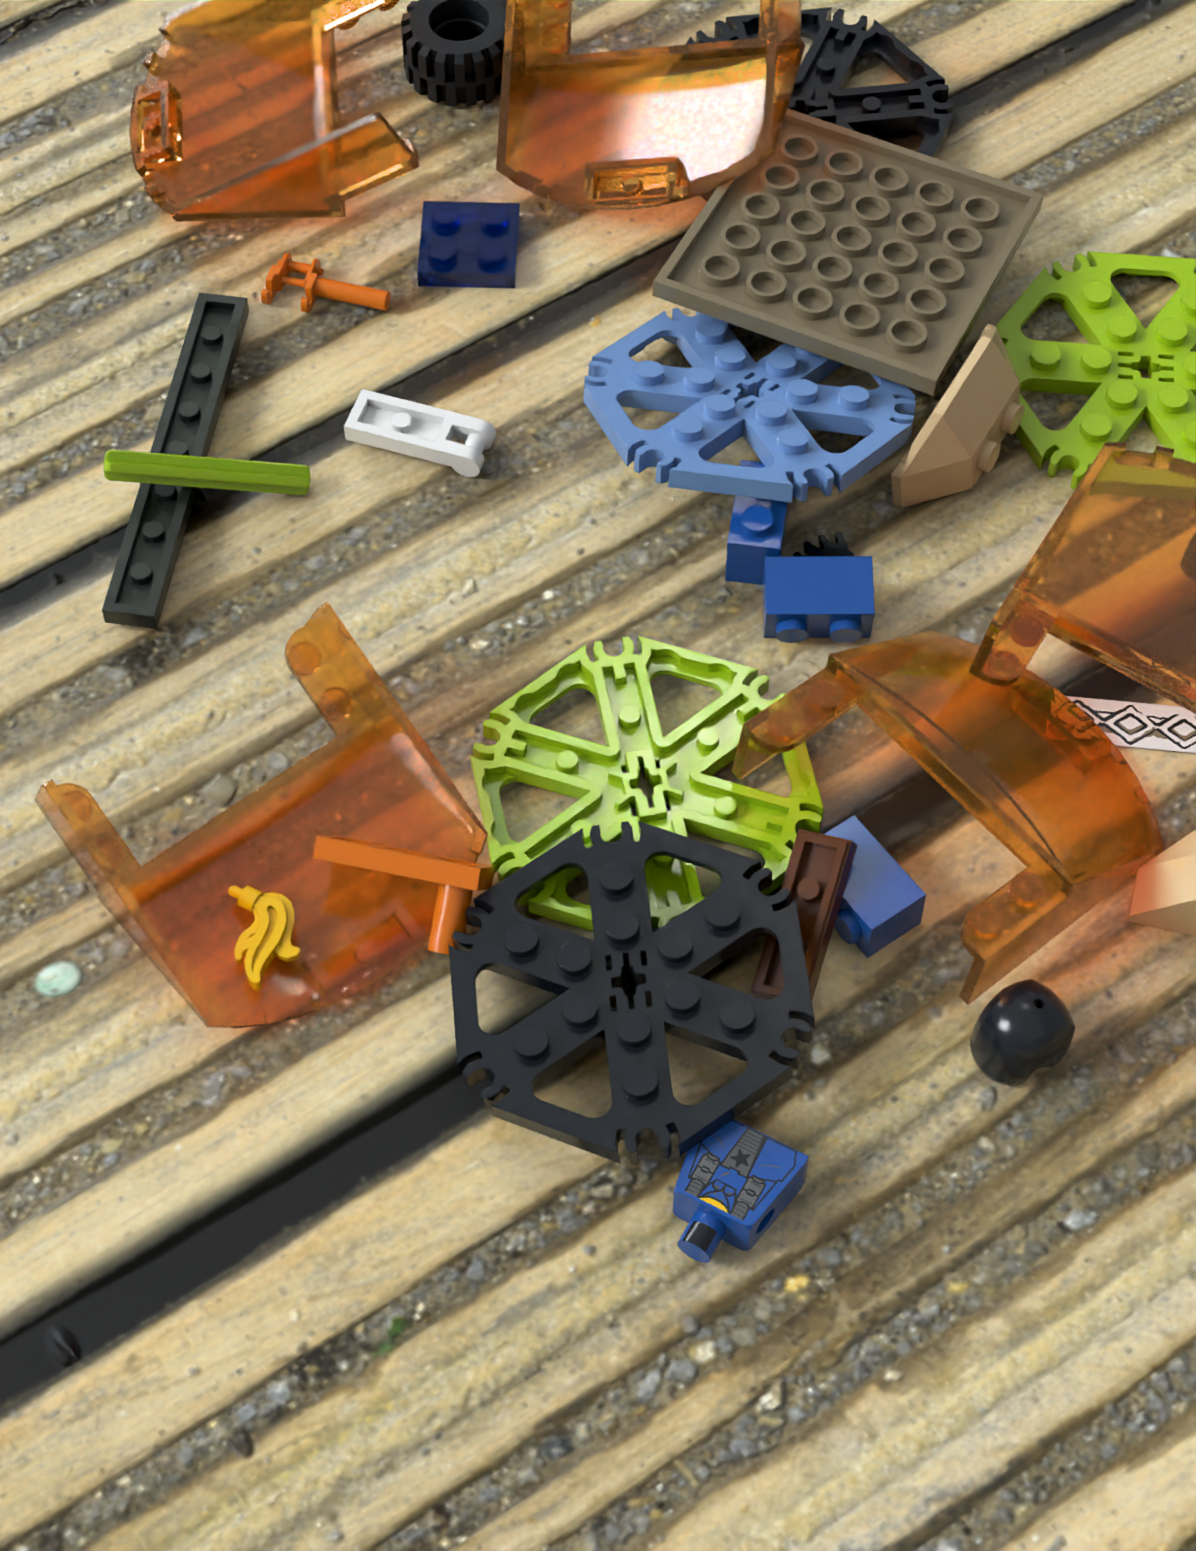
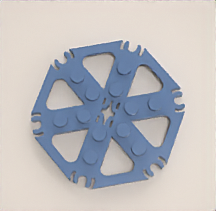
[583,308,916,503]

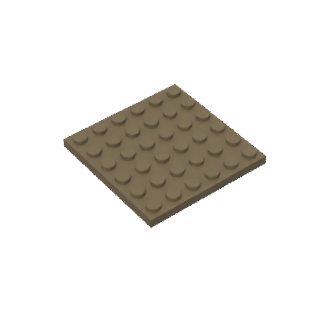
[652,104,1044,396]

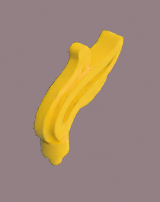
[228,885,301,991]

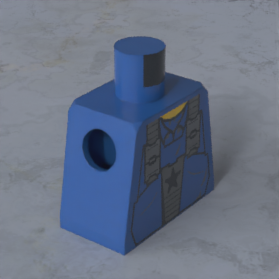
[673,1119,809,1263]

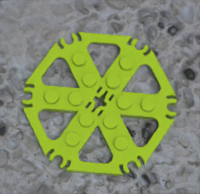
[995,251,1196,502]
[470,636,824,931]

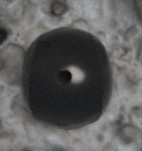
[970,979,1075,1086]

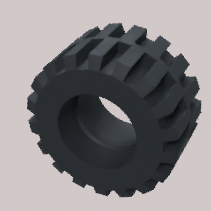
[401,0,519,107]

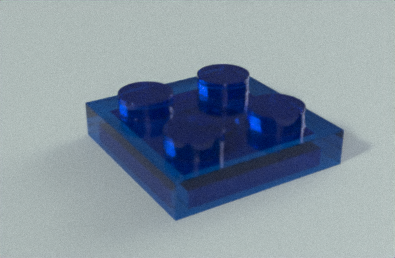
[417,201,520,288]

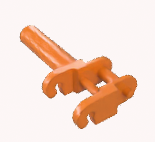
[261,252,391,313]

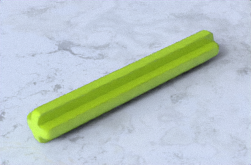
[103,449,311,495]

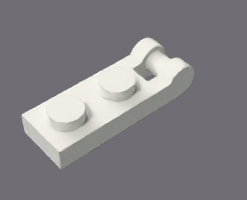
[344,389,497,477]

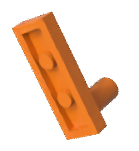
[313,835,495,955]

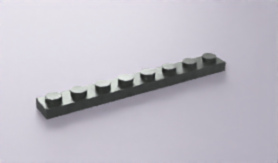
[102,292,249,629]

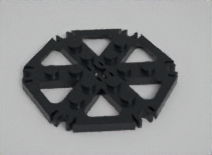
[650,7,954,202]
[448,821,815,1164]

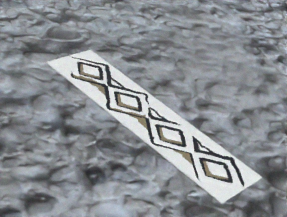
[1047,694,1196,753]

